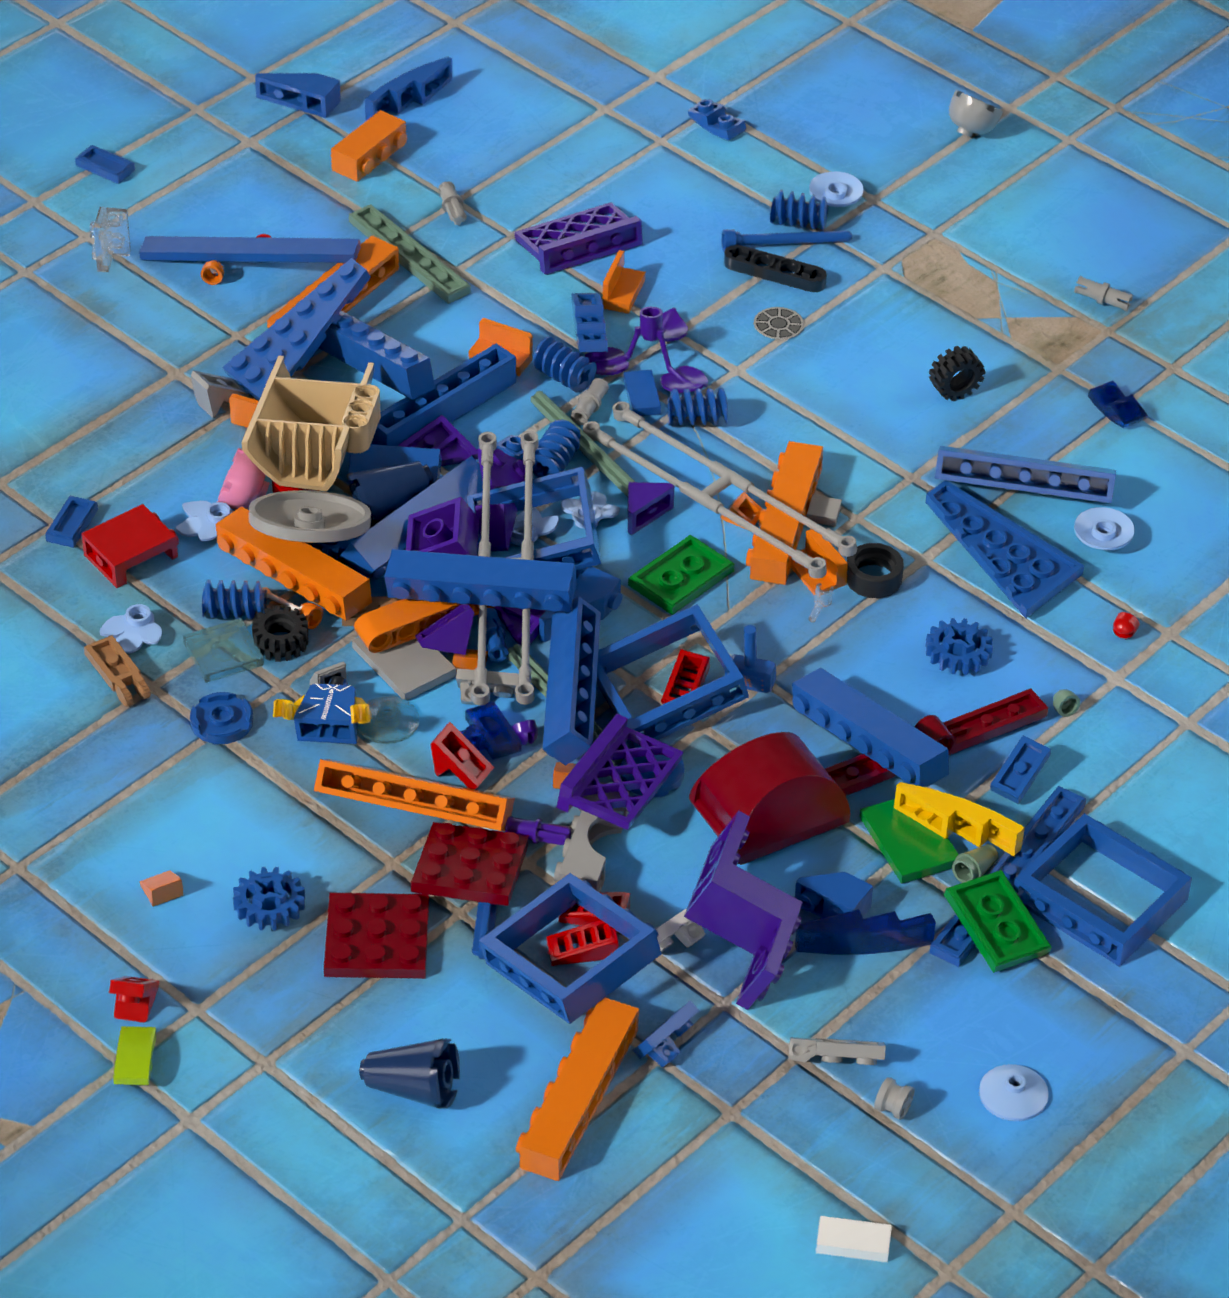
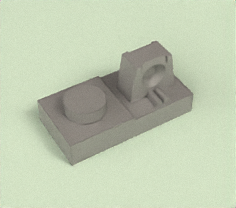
[456,668,519,705]

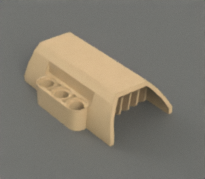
[241,356,381,491]

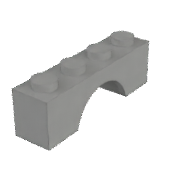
[554,782,630,892]

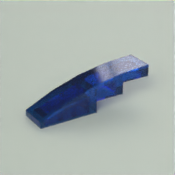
[795,909,936,955]

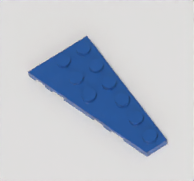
[222,258,371,401]
[925,480,1084,618]

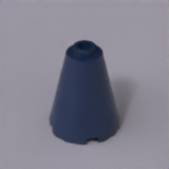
[347,461,434,528]
[359,1038,460,1109]

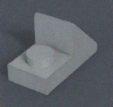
[191,370,250,418]

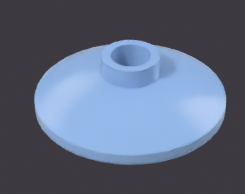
[809,171,863,207]
[1074,507,1134,550]
[979,1064,1049,1121]

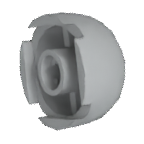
[949,90,1003,138]

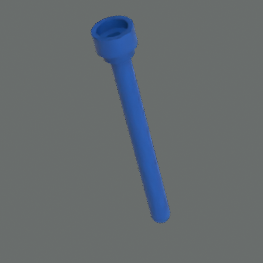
[721,229,852,252]

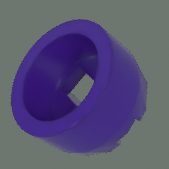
[511,719,538,745]

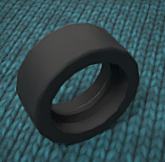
[847,543,904,598]

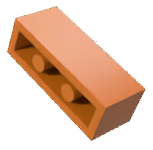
[331,110,407,182]

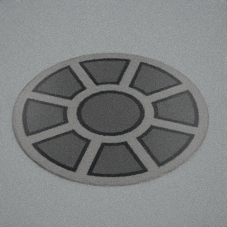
[754,307,804,339]

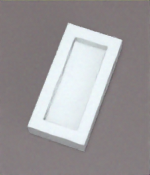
[816,1216,892,1262]

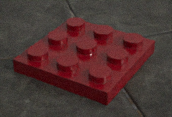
[411,822,529,906]
[324,893,429,979]

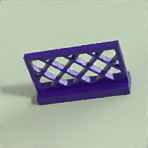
[514,202,643,275]
[556,714,684,830]

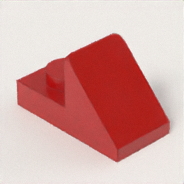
[430,722,494,790]
[109,976,159,1022]

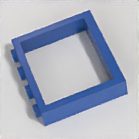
[467,466,601,570]
[596,604,749,748]
[1014,813,1192,967]
[479,873,662,1024]

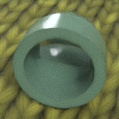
[1053,689,1080,717]

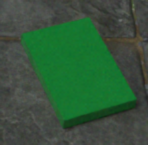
[628,534,735,615]
[859,799,959,884]
[944,870,1052,973]

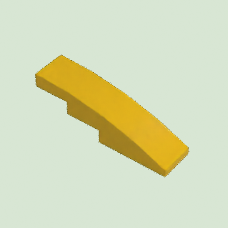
[894,782,1025,856]

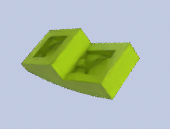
[113,1026,156,1085]

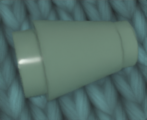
[952,844,998,883]

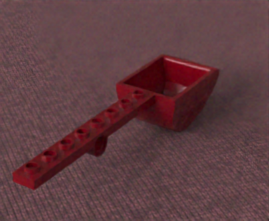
[689,688,1048,865]

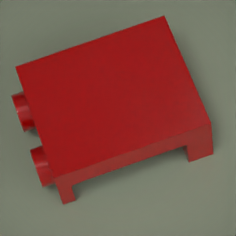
[82,504,179,588]

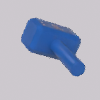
[725,625,776,693]

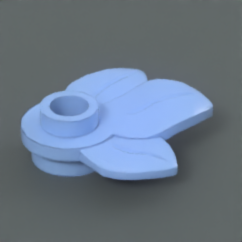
[561,491,620,529]
[176,501,233,541]
[510,507,559,546]
[100,604,162,654]

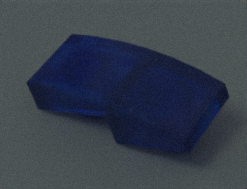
[1088,380,1148,428]

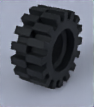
[929,346,985,401]
[252,605,309,662]

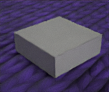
[807,495,842,527]

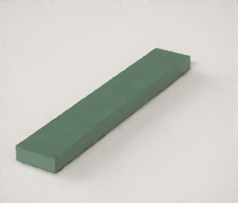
[349,204,471,304]

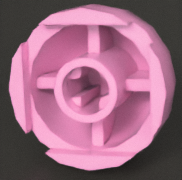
[217,448,270,510]

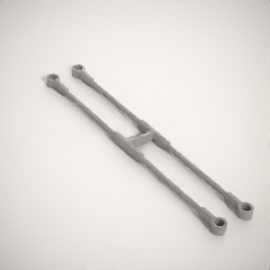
[583,401,857,579]
[471,431,539,706]

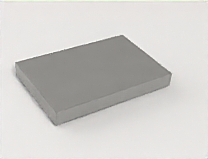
[352,637,456,701]

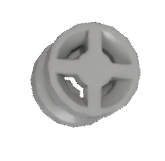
[874,1077,915,1120]

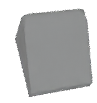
[310,661,346,685]

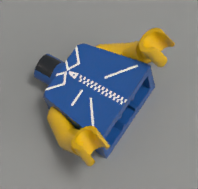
[273,676,372,744]

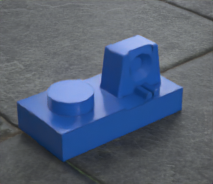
[990,735,1051,804]
[632,1000,699,1068]

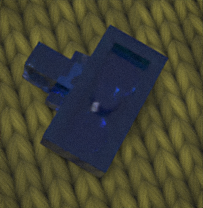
[460,702,522,760]

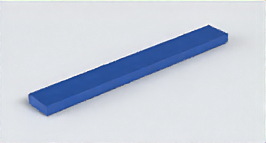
[139,236,361,263]
[929,786,1086,967]

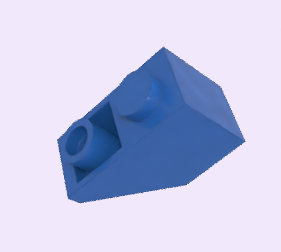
[795,872,873,932]

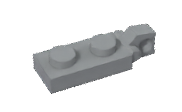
[789,1037,885,1065]

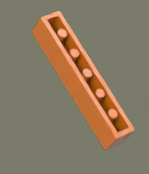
[267,235,399,328]
[746,441,823,585]
[215,506,372,621]
[314,759,515,831]
[516,997,639,1182]

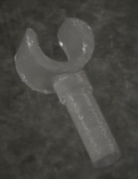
[809,583,834,623]

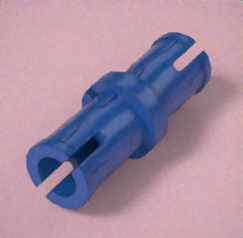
[478,608,509,662]

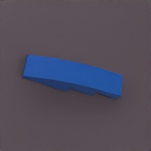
[365,57,452,120]
[571,293,608,352]

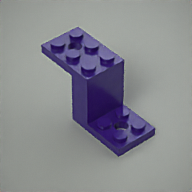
[684,810,803,1010]

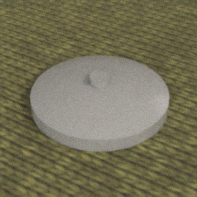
[248,490,371,543]

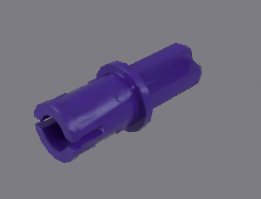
[505,816,571,846]

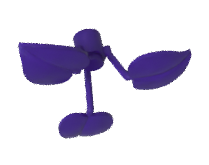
[583,306,708,393]

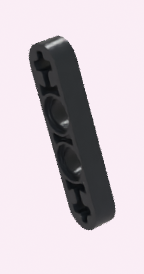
[724,245,827,292]

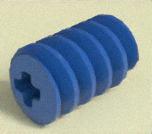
[770,189,828,231]
[533,336,597,392]
[667,388,728,426]
[533,420,581,478]
[202,579,267,620]

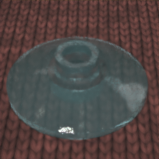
[358,696,419,744]

